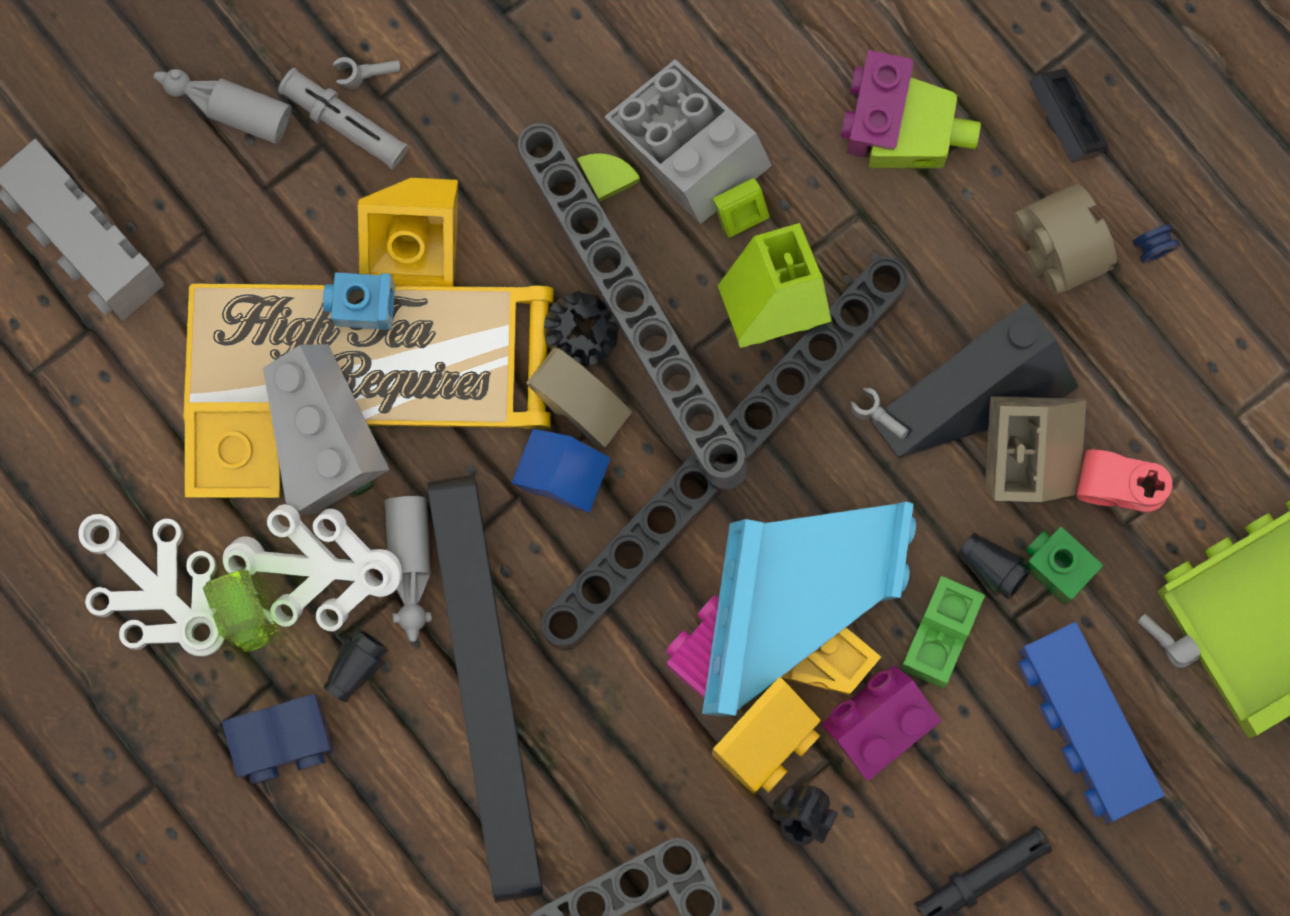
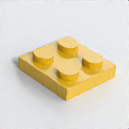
[185,402,282,498]

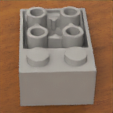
[604,59,772,224]

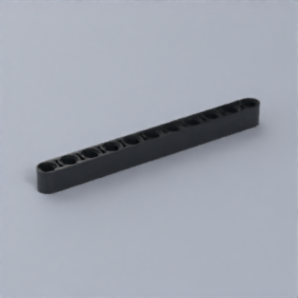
[542,257,908,651]

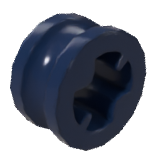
[1132,224,1181,264]

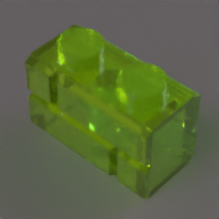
[203,569,278,652]

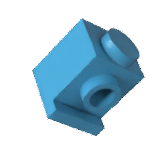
[323,273,396,330]

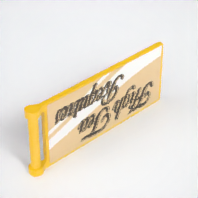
[183,284,554,430]

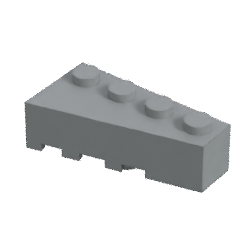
[0,139,165,322]

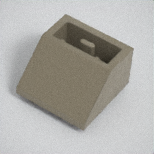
[985,396,1086,502]

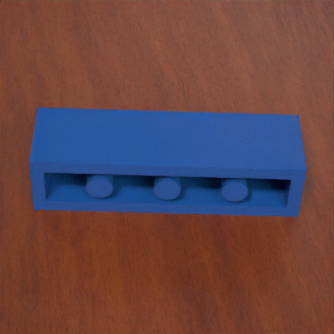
[1017,621,1165,824]

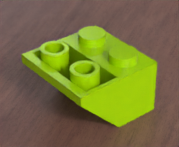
[718,223,832,348]

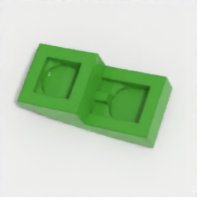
[900,576,985,689]

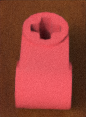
[1076,449,1172,513]

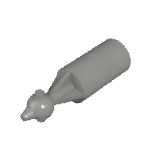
[154,69,292,144]
[385,496,431,642]

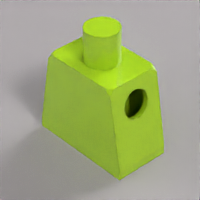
[868,78,981,168]

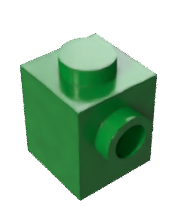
[1025,526,1104,606]

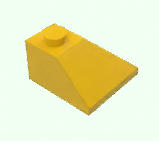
[358,178,458,287]

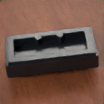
[1029,69,1109,163]

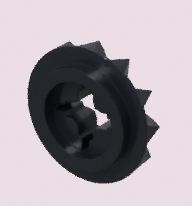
[544,291,619,367]

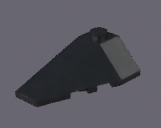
[870,302,1078,459]

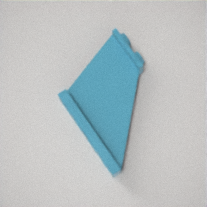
[702,502,916,717]

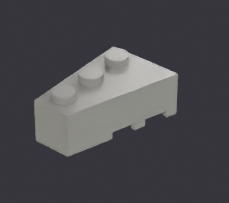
[263,344,390,516]

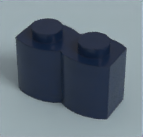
[222,694,334,785]

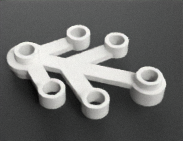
[223,504,402,631]
[78,514,226,657]

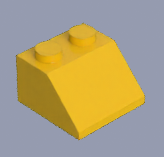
[712,677,821,794]

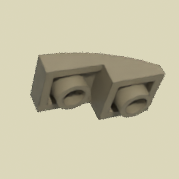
[526,348,632,448]

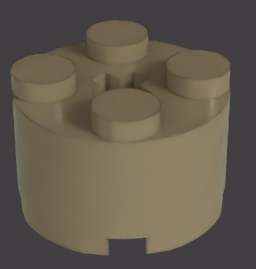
[1013,183,1117,295]

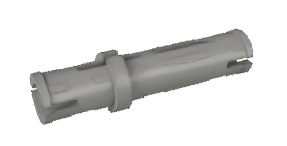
[278,68,409,170]

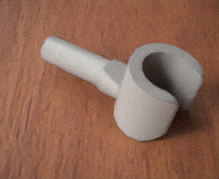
[333,57,400,90]
[850,388,909,439]
[1138,614,1200,668]

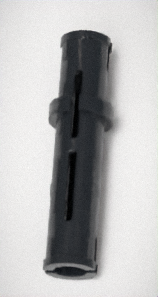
[913,826,1052,916]

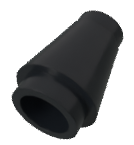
[958,533,1031,599]
[323,628,389,703]

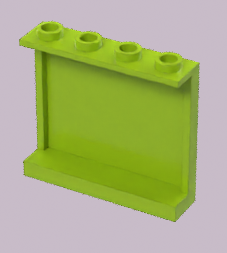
[1157,501,1290,739]

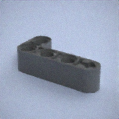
[530,838,722,916]

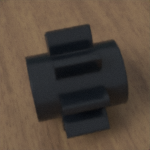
[773,785,838,845]

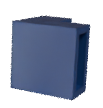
[512,429,611,513]

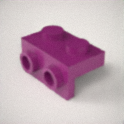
[841,50,913,157]
[821,666,941,781]

